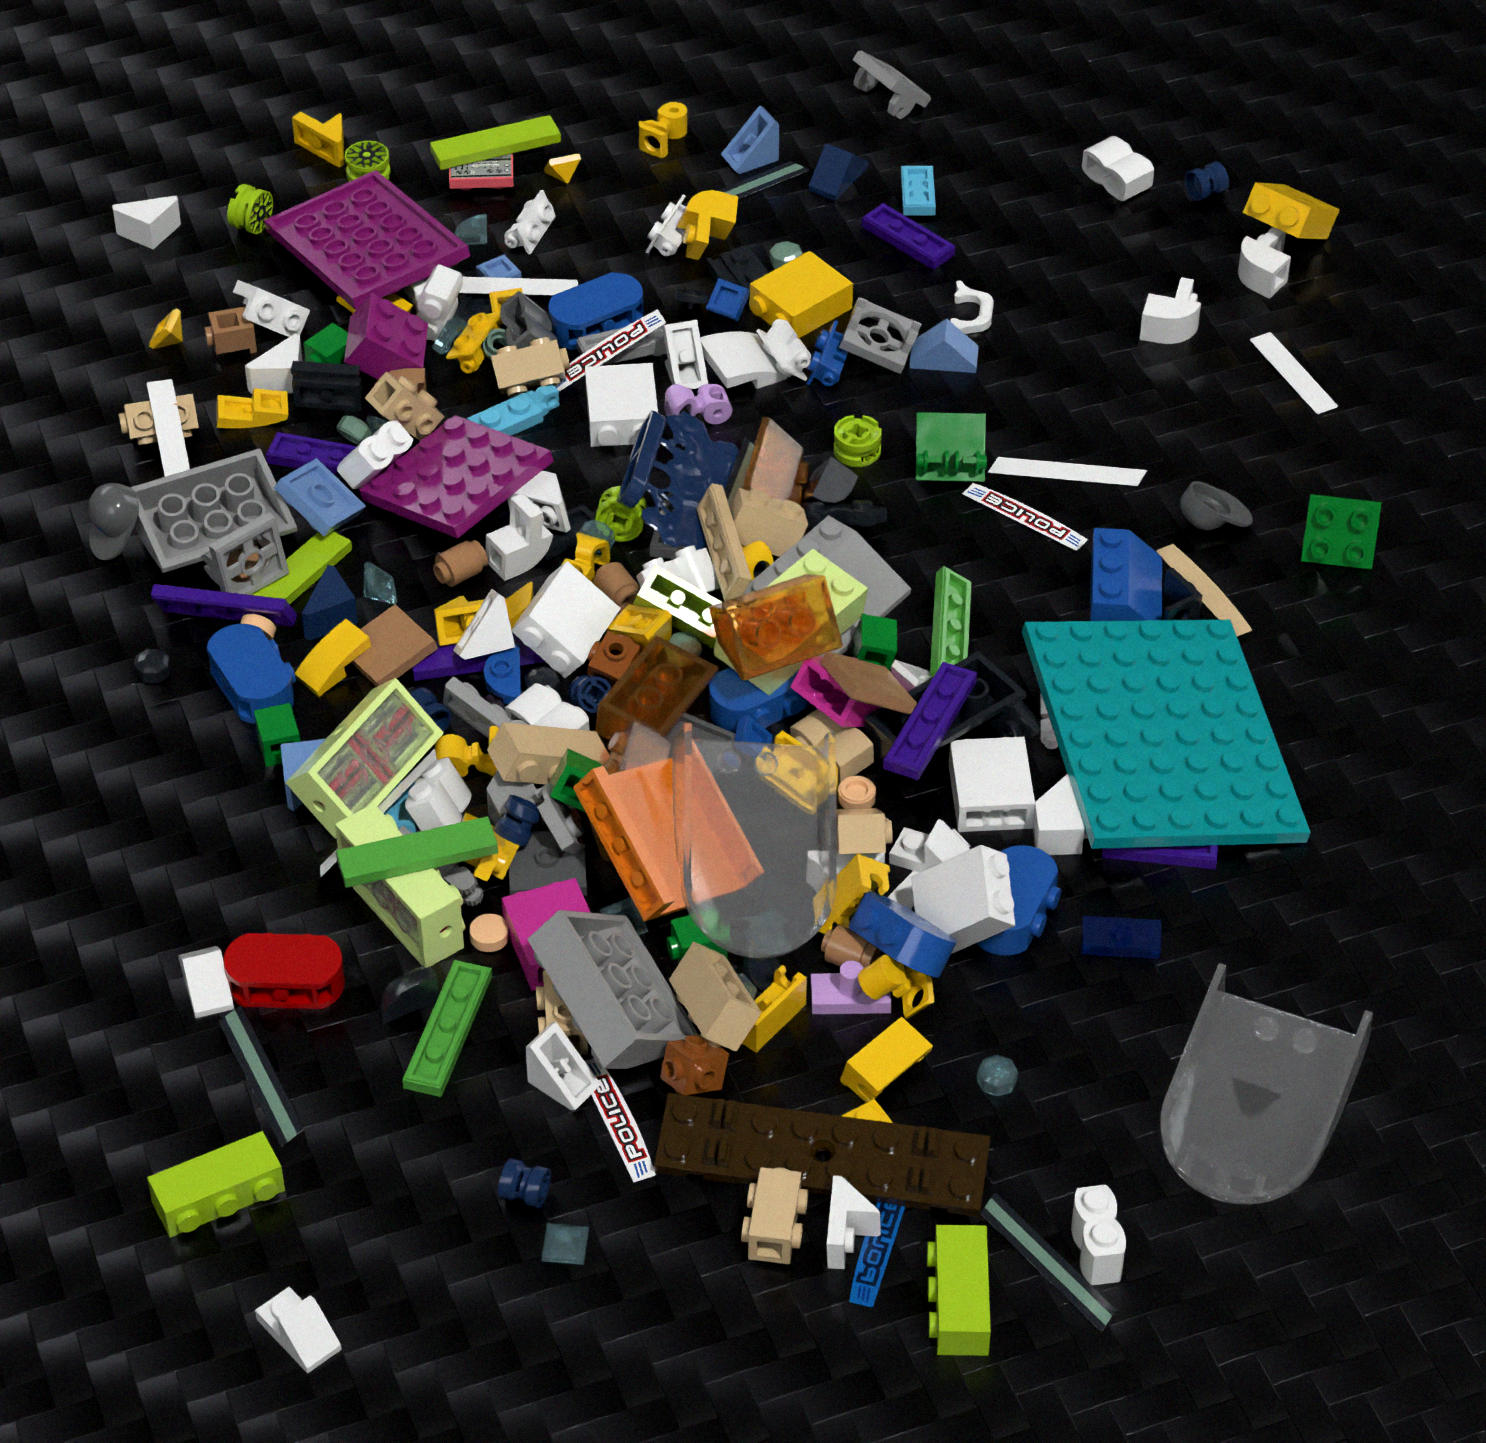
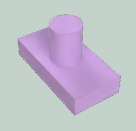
[811,961,891,1014]

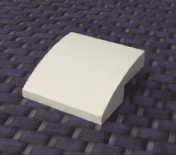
[700,331,787,389]

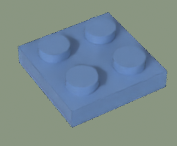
[274,458,366,536]

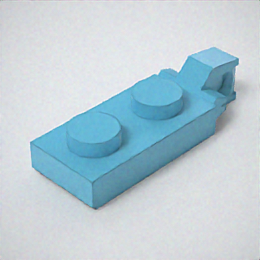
[467,384,560,436]

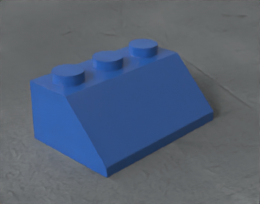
[1090,528,1162,621]

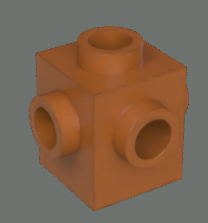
[587,631,643,697]
[660,1035,729,1096]

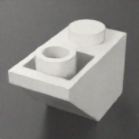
[507,470,571,533]
[1033,774,1088,855]

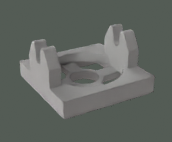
[853,50,931,119]
[839,297,921,374]
[201,512,289,595]

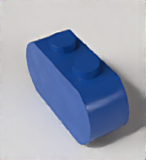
[548,272,643,350]
[207,624,296,724]
[709,667,811,734]
[976,845,1061,955]
[848,891,957,978]

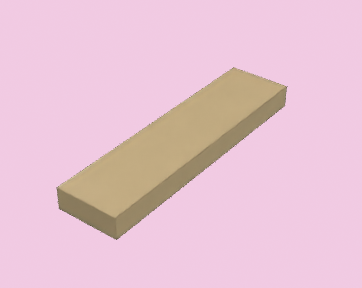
[696,483,752,605]

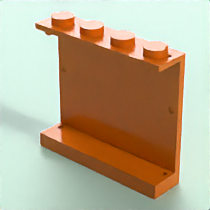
[573,741,764,922]

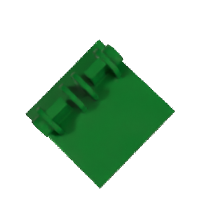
[916,412,987,482]
[1301,494,1382,569]

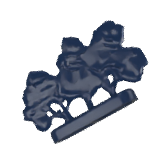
[617,410,739,550]

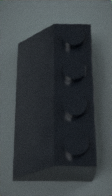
[864,651,1026,765]

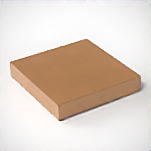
[351,604,438,687]
[821,651,917,714]

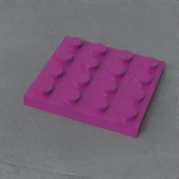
[359,415,554,539]

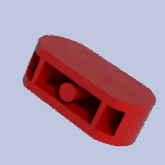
[223,933,345,1009]

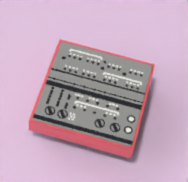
[449,153,514,190]

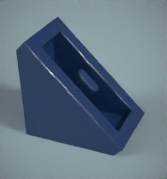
[809,143,868,201]
[302,565,358,640]

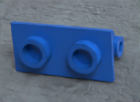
[806,320,848,386]

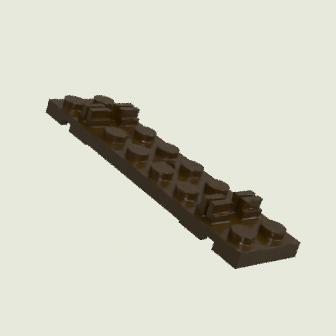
[654,1093,991,1217]

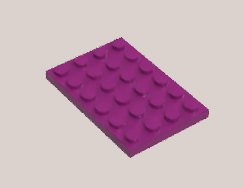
[264,170,470,310]

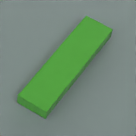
[930,566,972,677]
[336,816,498,888]
[403,960,492,1097]

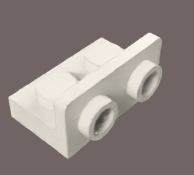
[233,280,310,337]

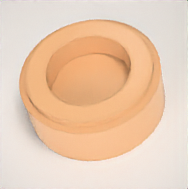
[240,614,276,640]
[838,776,876,809]
[470,914,509,952]

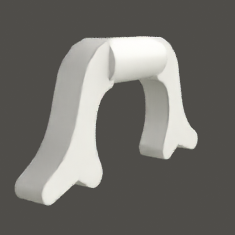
[950,281,994,334]

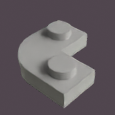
[535,783,587,854]

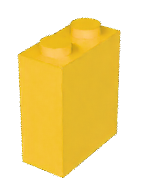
[1243,182,1340,239]
[749,251,853,339]

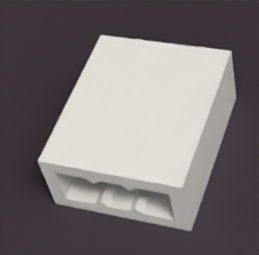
[585,363,658,447]
[511,561,621,678]
[949,737,1035,832]
[911,845,1015,954]

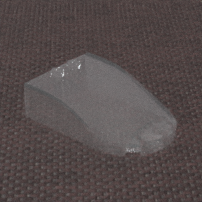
[672,723,837,958]
[1160,963,1373,1205]

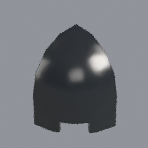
[803,456,859,505]
[379,966,439,1024]

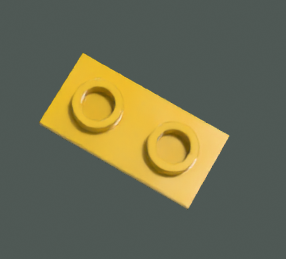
[446,312,500,373]

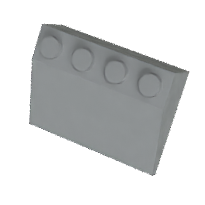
[131,448,297,573]
[738,515,911,656]
[527,910,699,1069]

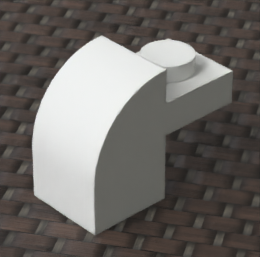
[1238,227,1291,299]
[1140,277,1201,344]
[485,493,553,581]

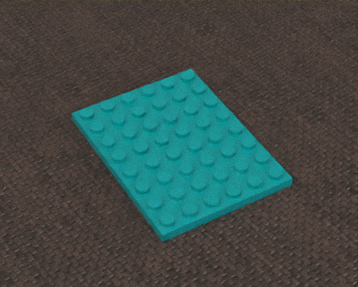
[1022,619,1311,849]

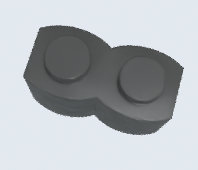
[500,291,558,349]

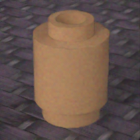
[433,540,488,587]
[593,562,641,613]
[821,925,882,968]

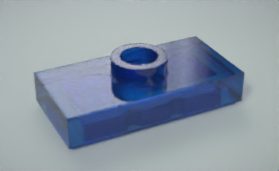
[1082,916,1161,959]

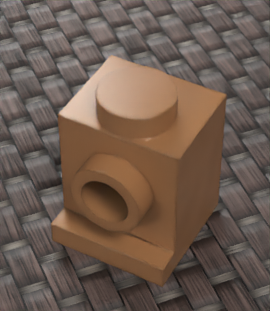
[204,306,257,354]

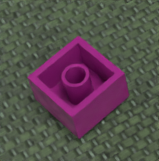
[344,293,428,379]

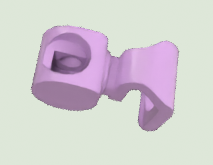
[664,384,732,424]

